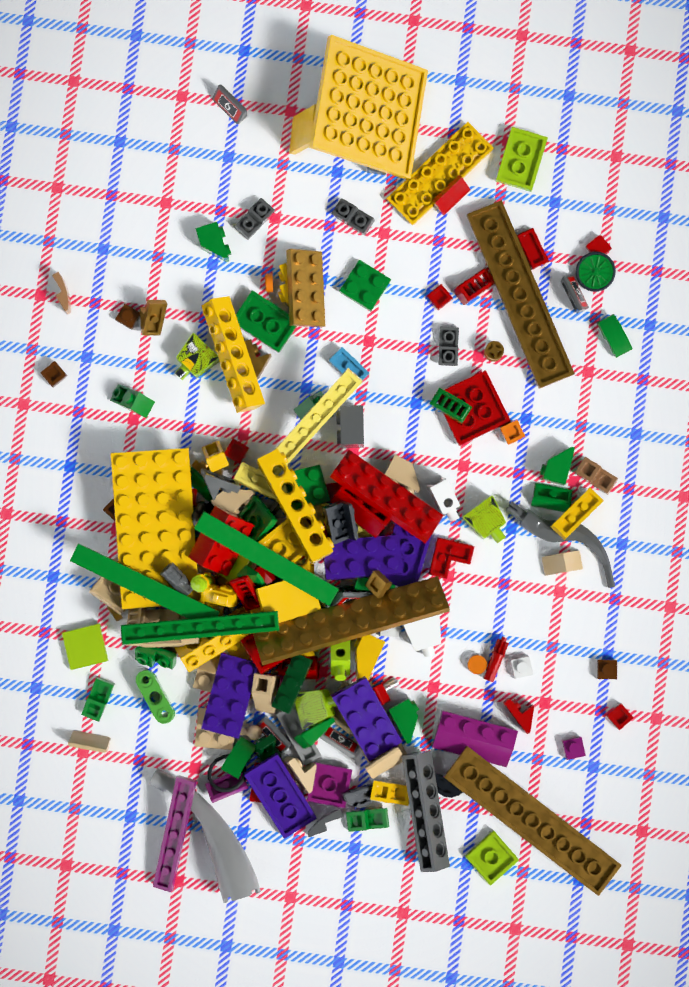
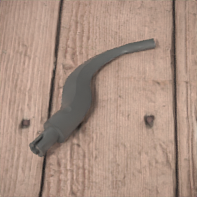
[505,501,615,588]

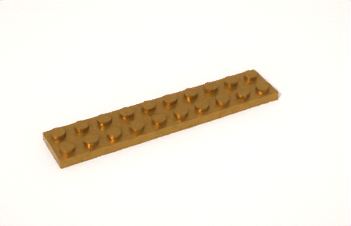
[466,200,575,389]
[253,576,450,666]
[444,746,622,896]

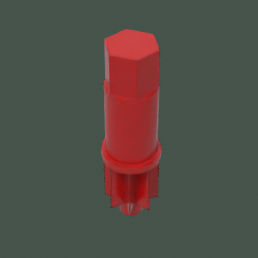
[483,636,509,682]

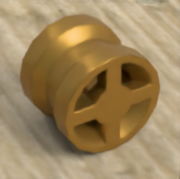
[484,341,504,362]

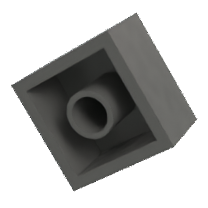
[336,405,364,449]

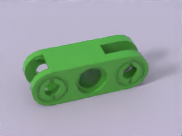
[136,670,175,724]

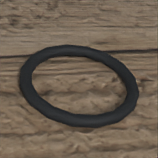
[208,754,246,793]

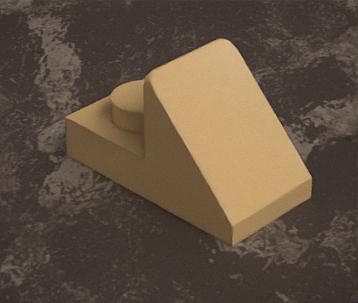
[192,654,221,693]
[282,756,317,793]

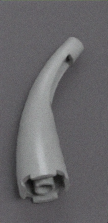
[149,768,261,903]

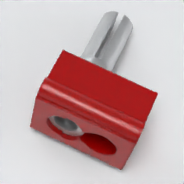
[372,679,399,705]

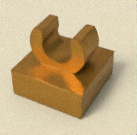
[365,570,392,598]

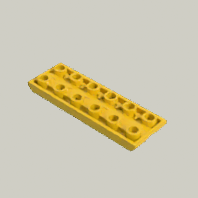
[386,122,494,226]

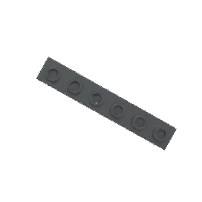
[402,751,450,872]

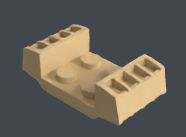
[126,608,199,648]

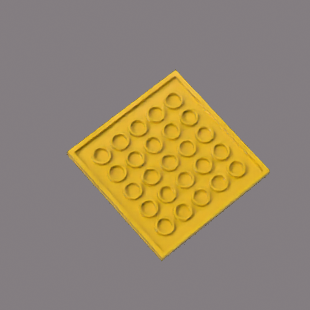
[309,35,428,179]

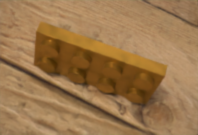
[286,249,326,328]

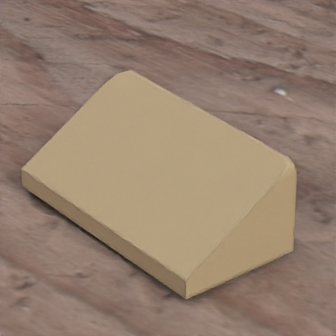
[68,731,111,753]
[365,746,403,779]

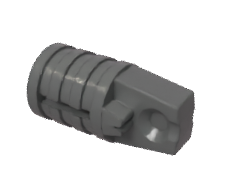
[160,562,193,595]

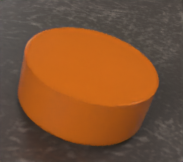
[265,273,273,293]
[467,655,487,674]

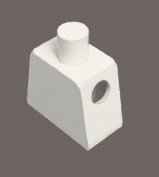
[404,615,441,658]

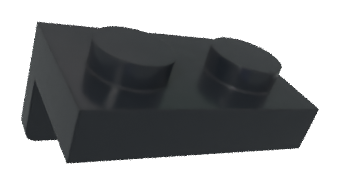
[322,500,358,545]

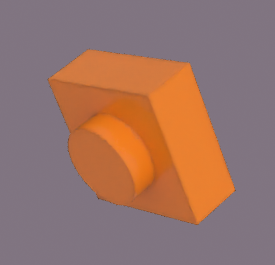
[499,419,525,445]

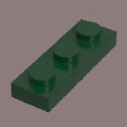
[271,655,313,714]

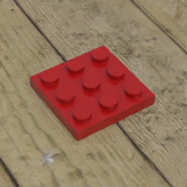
[434,370,511,446]

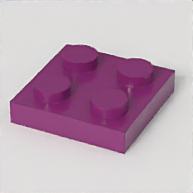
[307,762,353,808]

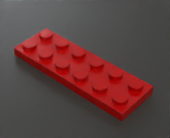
[330,450,444,544]

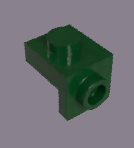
[255,734,281,762]

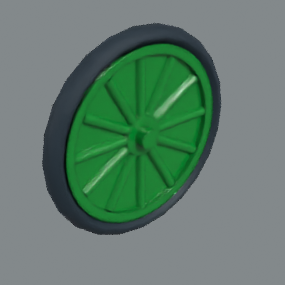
[575,251,616,292]

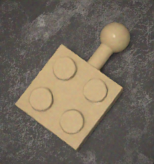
[195,707,262,750]

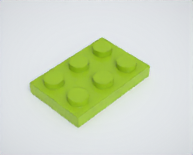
[495,127,548,192]

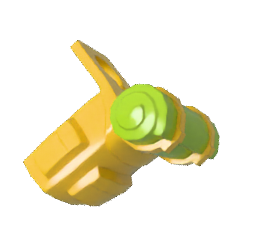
[191,572,239,607]

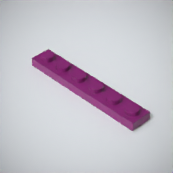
[153,775,197,893]

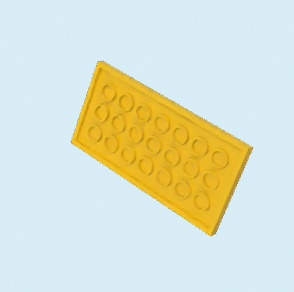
[110,448,200,609]

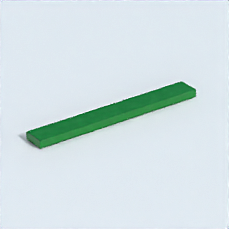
[194,511,339,606]
[70,543,220,619]
[121,611,280,645]

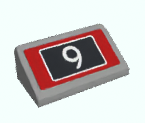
[320,726,359,758]

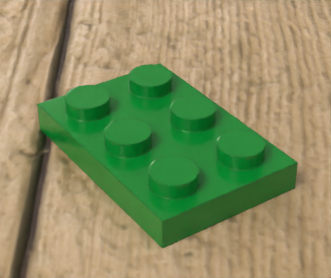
[236,290,297,353]

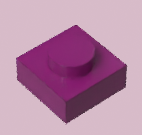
[562,737,586,760]

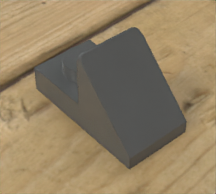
[200,468,241,500]

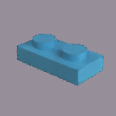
[329,347,370,380]

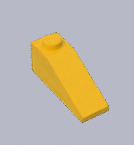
[354,635,385,680]

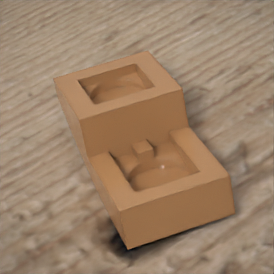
[52,271,71,314]
[575,457,618,495]

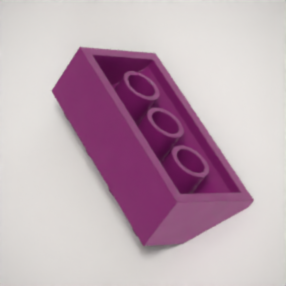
[432,710,518,768]

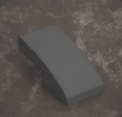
[307,808,343,837]

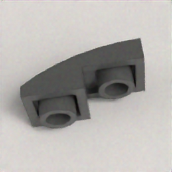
[234,198,275,240]
[331,198,375,236]
[438,326,459,366]

